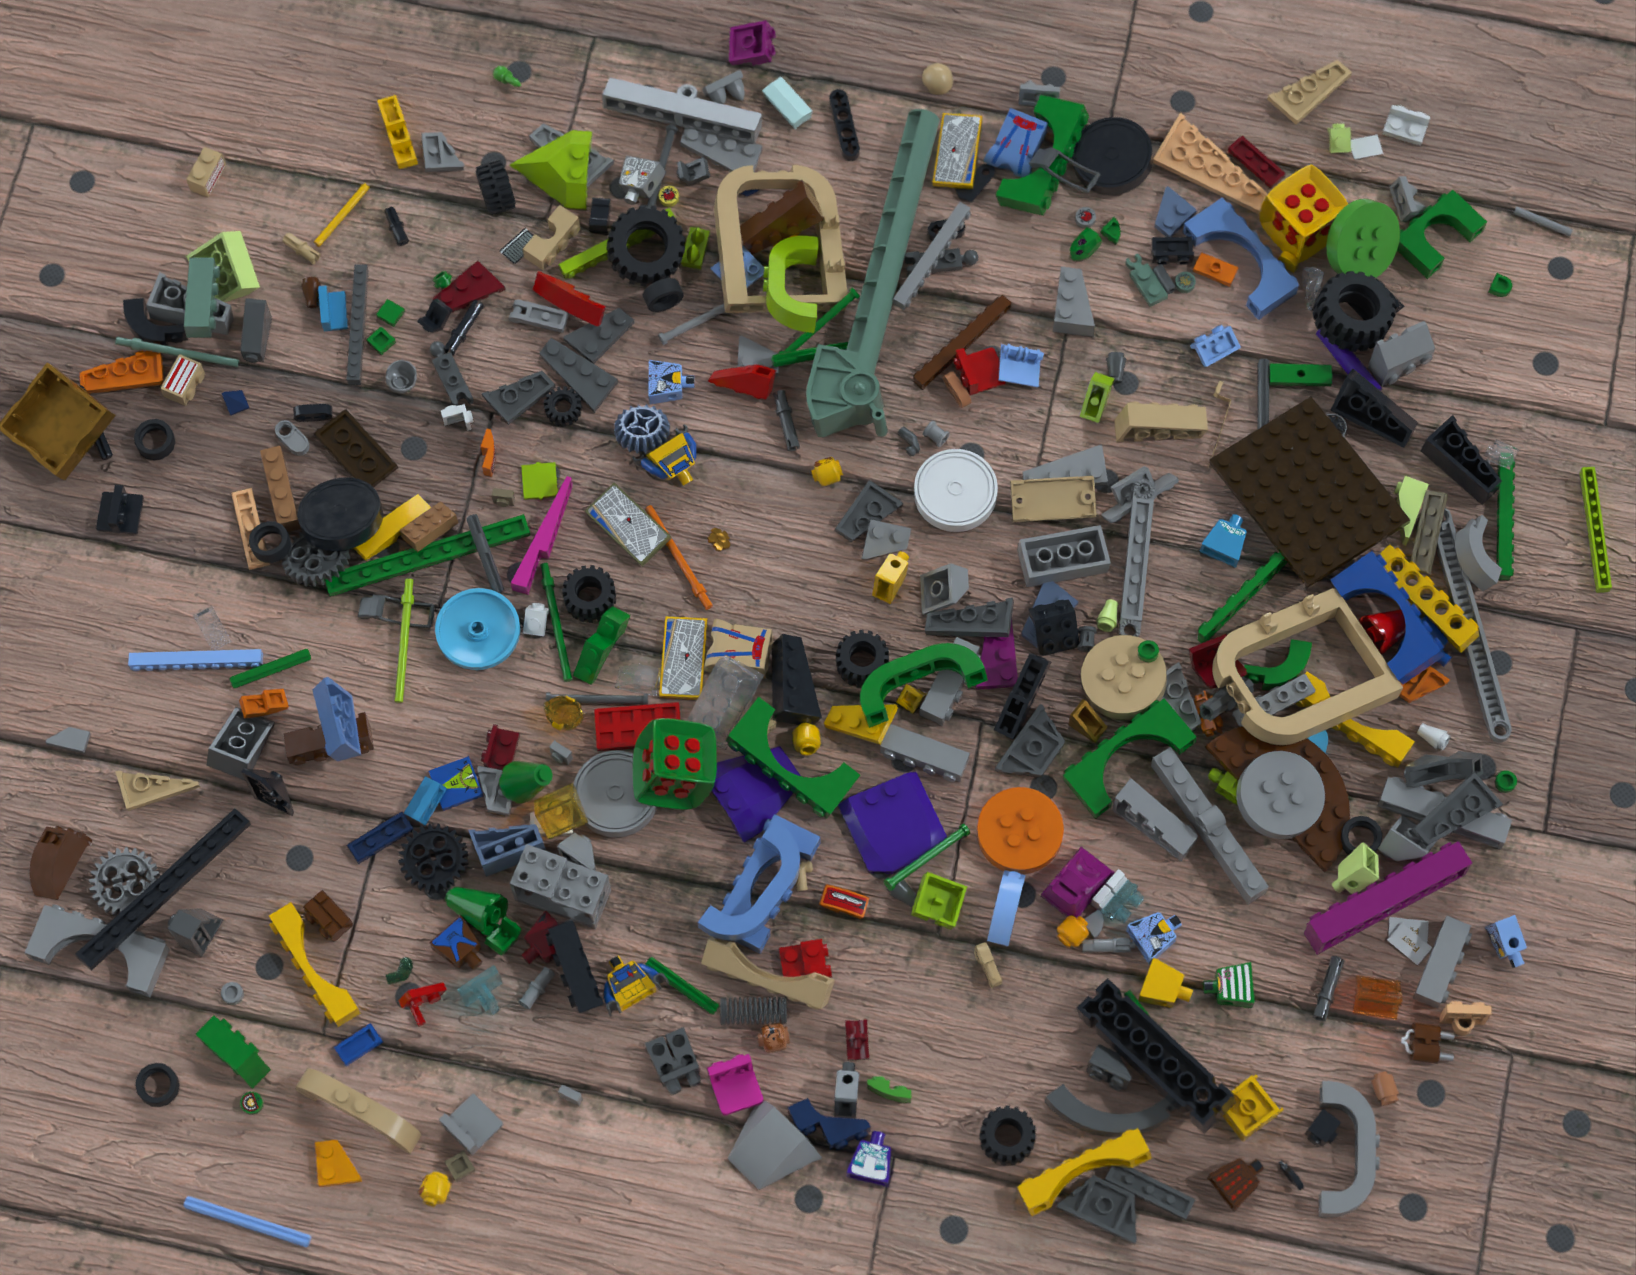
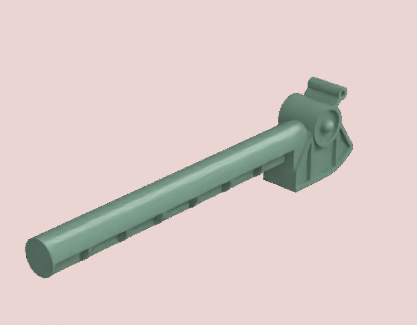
[806,109,940,438]

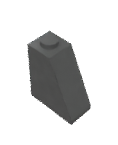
[240,298,272,363]

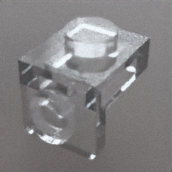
[1484,439,1519,470]

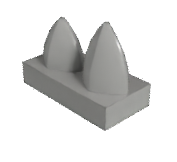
[702,70,744,104]
[1018,79,1060,106]
[1389,176,1427,222]

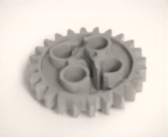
[89,847,160,916]

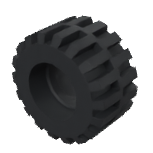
[476,160,516,215]
[562,565,616,623]
[836,630,889,688]
[980,1105,1036,1166]

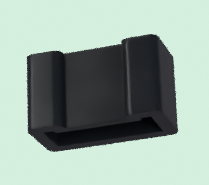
[589,197,611,233]

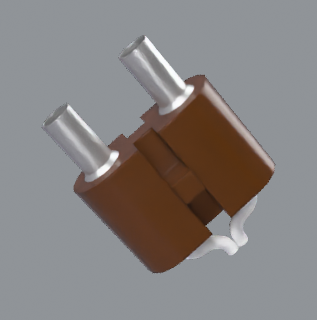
[1401,1023,1454,1064]

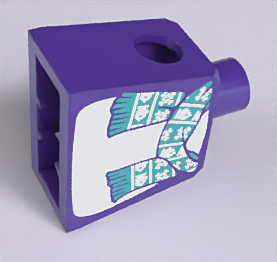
[847,1131,891,1187]

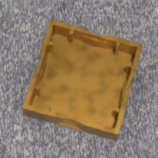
[0,362,116,480]

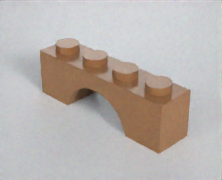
[260,446,301,532]

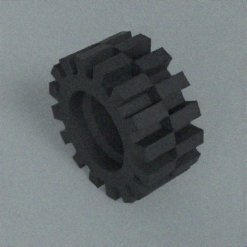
[544,386,582,427]

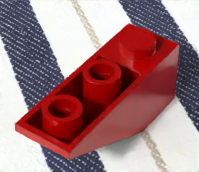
[708,364,776,400]

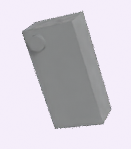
[1017,525,1111,587]

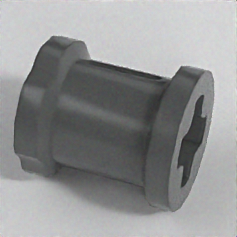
[1077,626,1097,652]

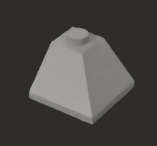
[920,563,969,615]
[1378,815,1437,861]
[557,833,596,871]

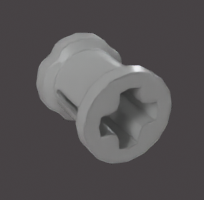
[923,420,950,447]

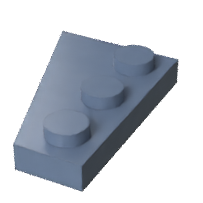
[1021,581,1078,648]

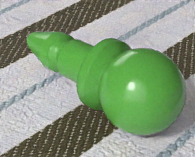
[493,66,521,87]

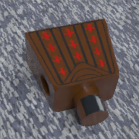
[1207,1158,1264,1212]

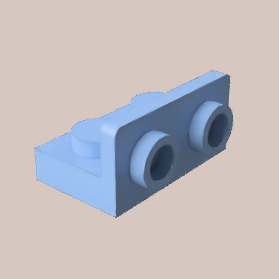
[1190,325,1241,367]

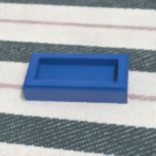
[334,1023,383,1067]

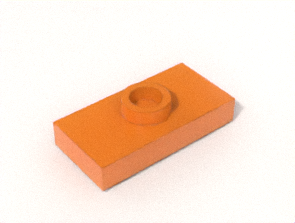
[1193,252,1239,287]

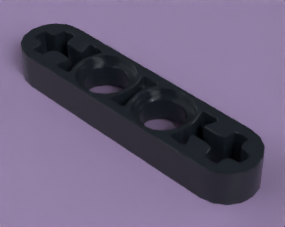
[830,89,860,161]

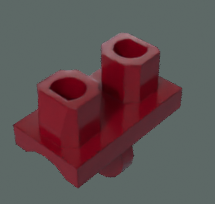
[845,1019,869,1061]

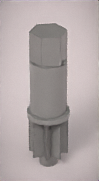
[1082,938,1135,953]

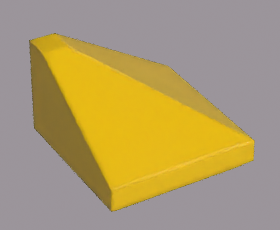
[896,684,927,713]

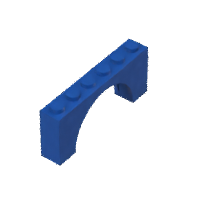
[1331,551,1445,684]

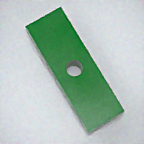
[1269,363,1332,387]

